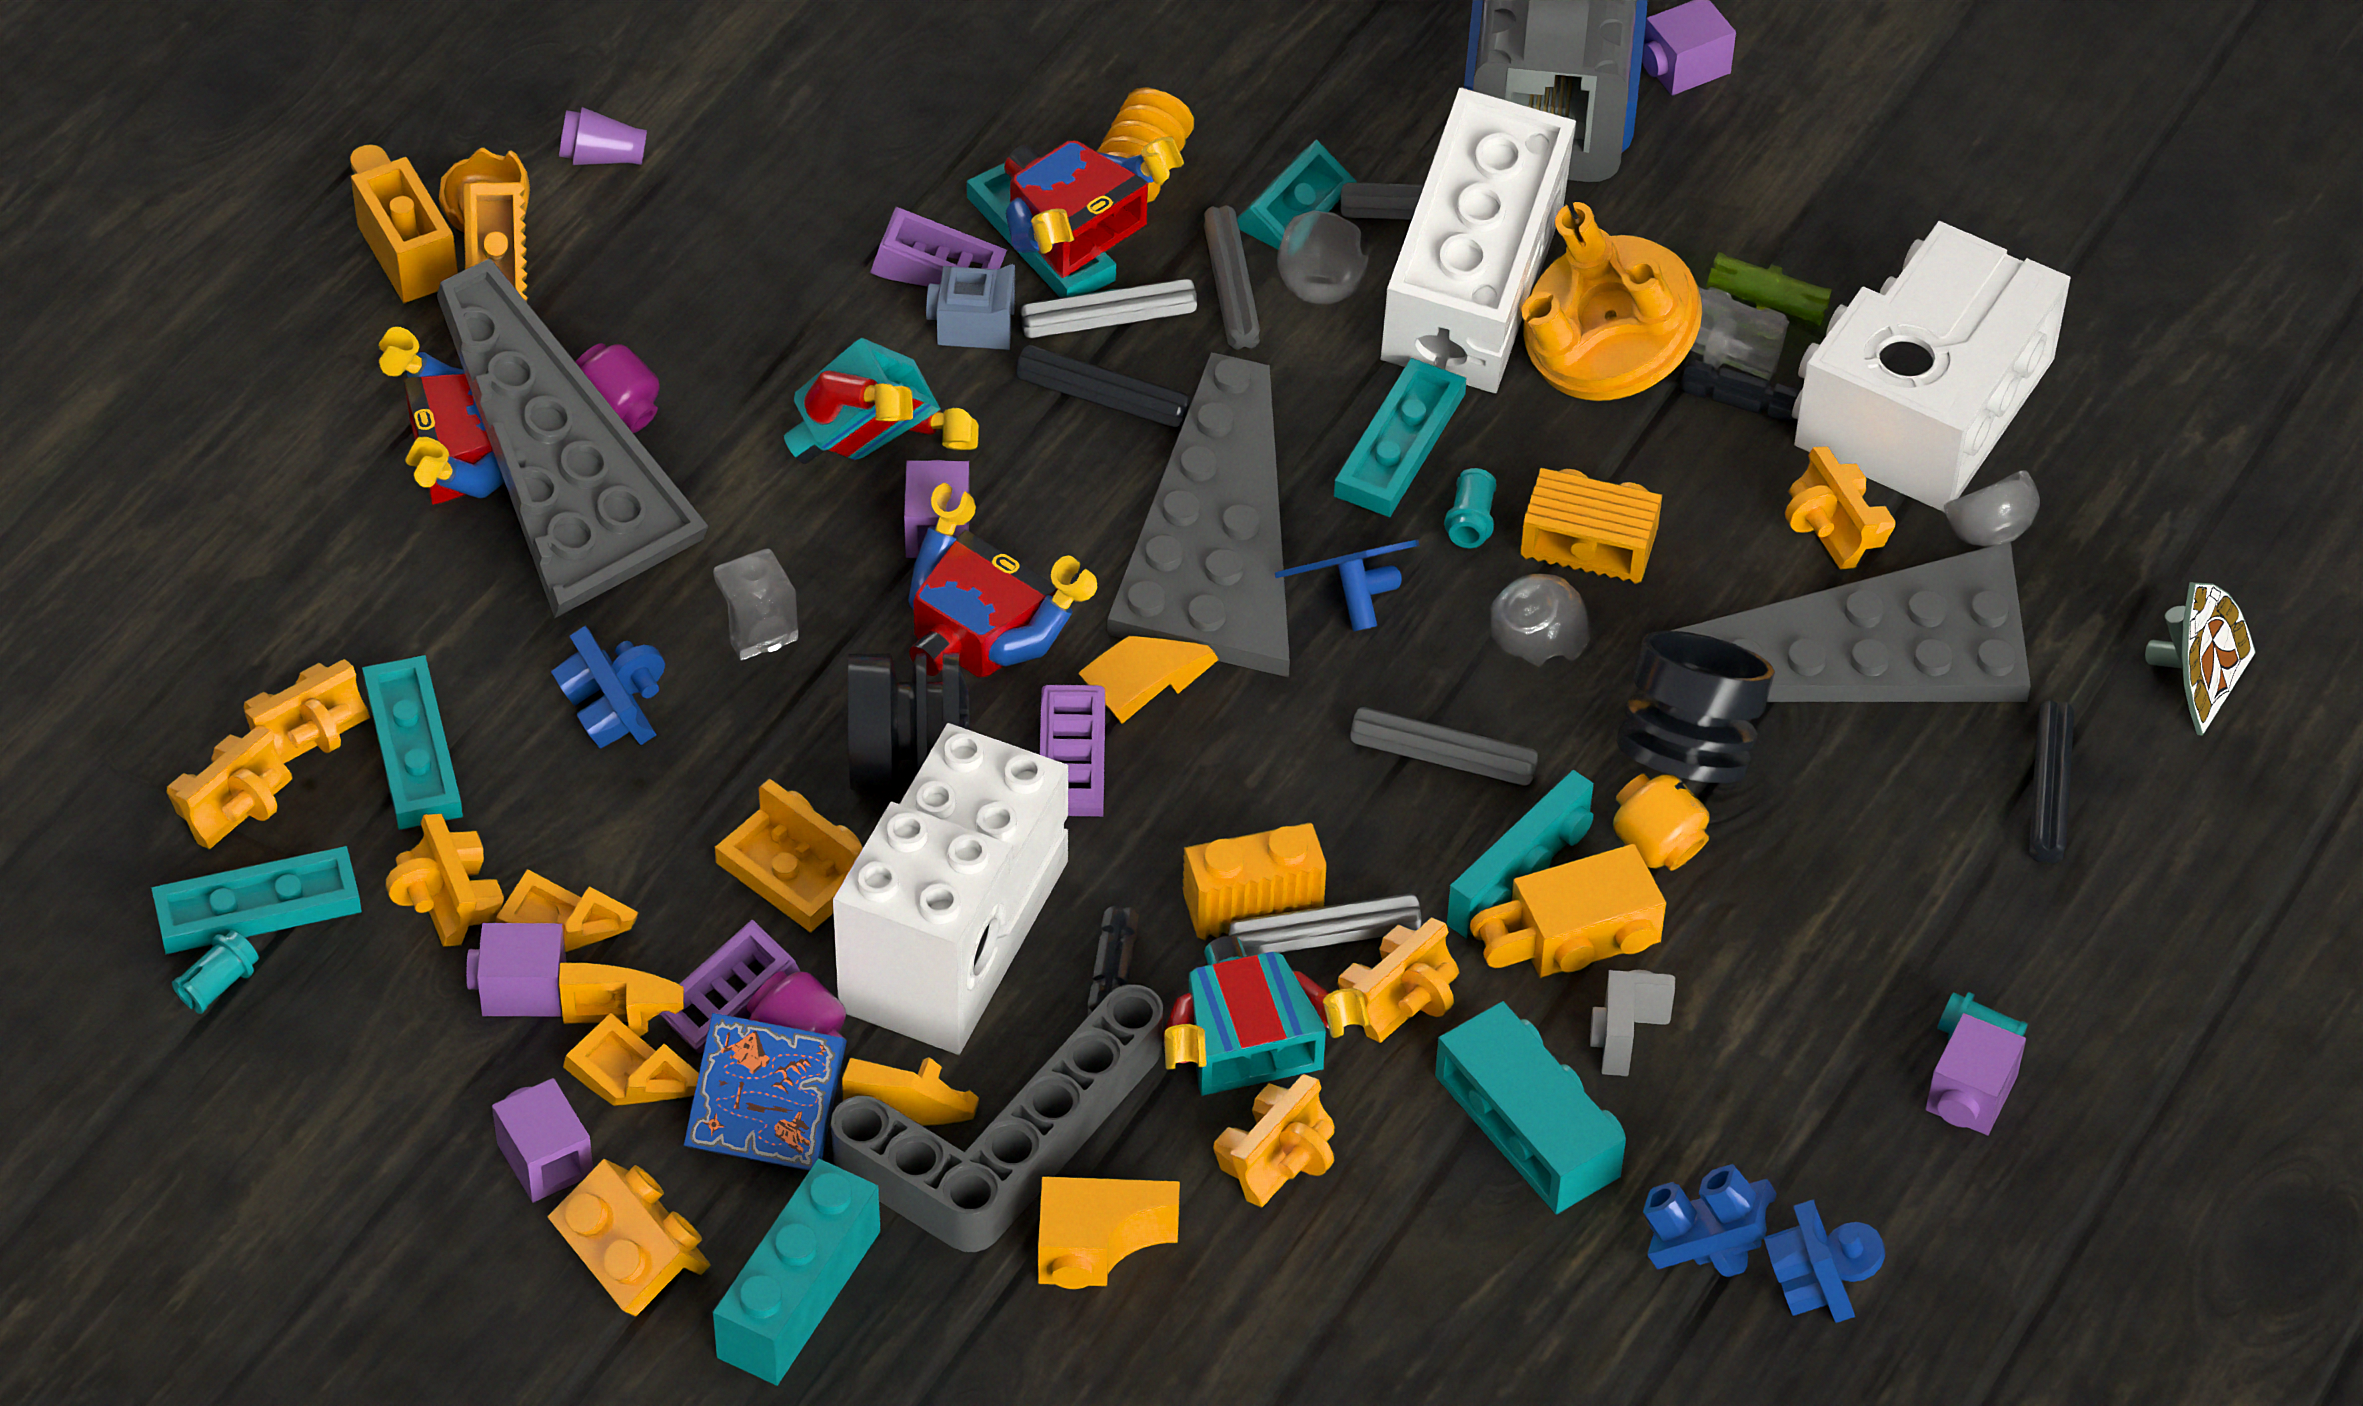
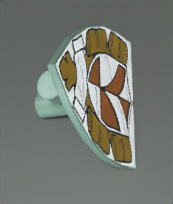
[2145,582,2256,735]

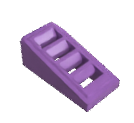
[870,207,1007,287]
[1040,685,1105,817]
[658,920,800,1054]

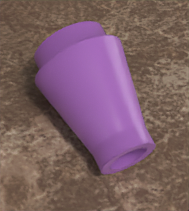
[559,107,647,165]

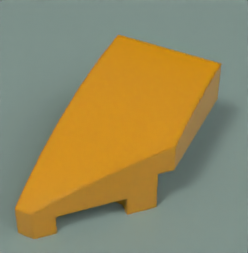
[1078,636,1219,724]
[495,869,638,952]
[559,963,684,1037]
[563,1013,699,1106]
[842,1057,979,1126]

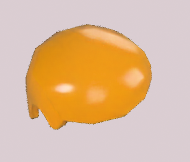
[439,148,530,233]

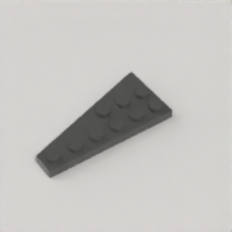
[437,258,708,618]
[1107,352,1290,677]
[1671,542,2031,702]

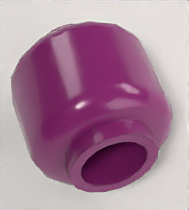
[575,343,659,433]
[746,971,846,1039]

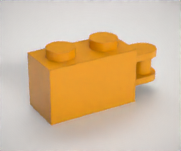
[350,145,458,303]
[1469,843,1666,978]

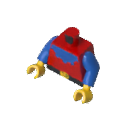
[1004,137,1184,278]
[379,326,505,505]
[908,483,1097,677]

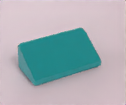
[1237,139,1357,254]

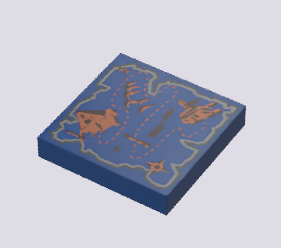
[684,1013,847,1171]

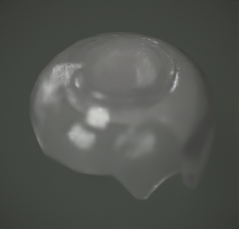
[1277,211,1369,304]
[1943,470,2040,547]
[1490,574,1590,667]

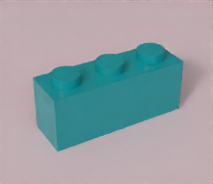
[1435,1001,1626,1214]
[713,1158,880,1386]

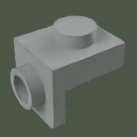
[1590,970,1675,1076]

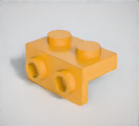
[715,779,863,933]
[548,1159,711,1316]

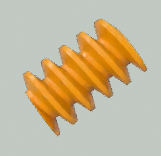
[1097,87,1194,203]

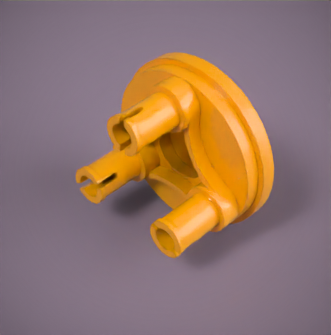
[1521,202,1702,401]

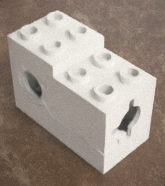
[1381,87,1576,393]
[1792,221,2071,514]
[833,723,1068,1055]

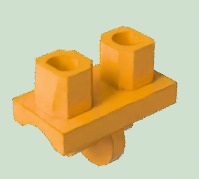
[1785,446,1895,569]
[243,659,370,763]
[167,725,293,849]
[385,814,504,947]
[1338,917,1459,1043]
[1213,1074,1335,1207]

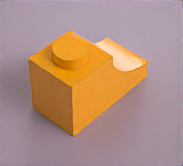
[1038,1177,1180,1289]

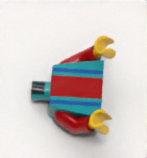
[784,338,979,464]
[1162,936,1370,1096]

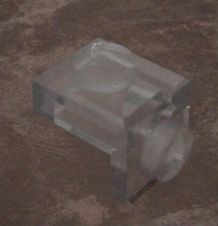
[714,549,798,660]

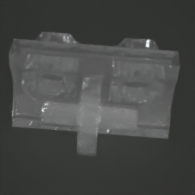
[1690,287,1789,380]

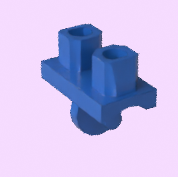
[551,625,665,749]
[1643,1164,1777,1277]
[1764,1200,1885,1323]

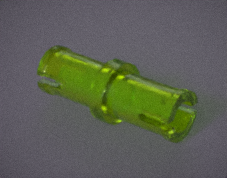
[1706,252,1833,326]

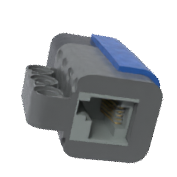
[1464,0,1648,182]

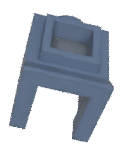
[926,264,1015,350]

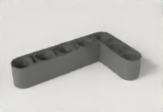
[831,985,1163,1252]

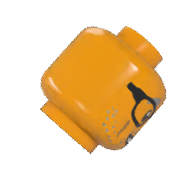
[1613,773,1709,871]

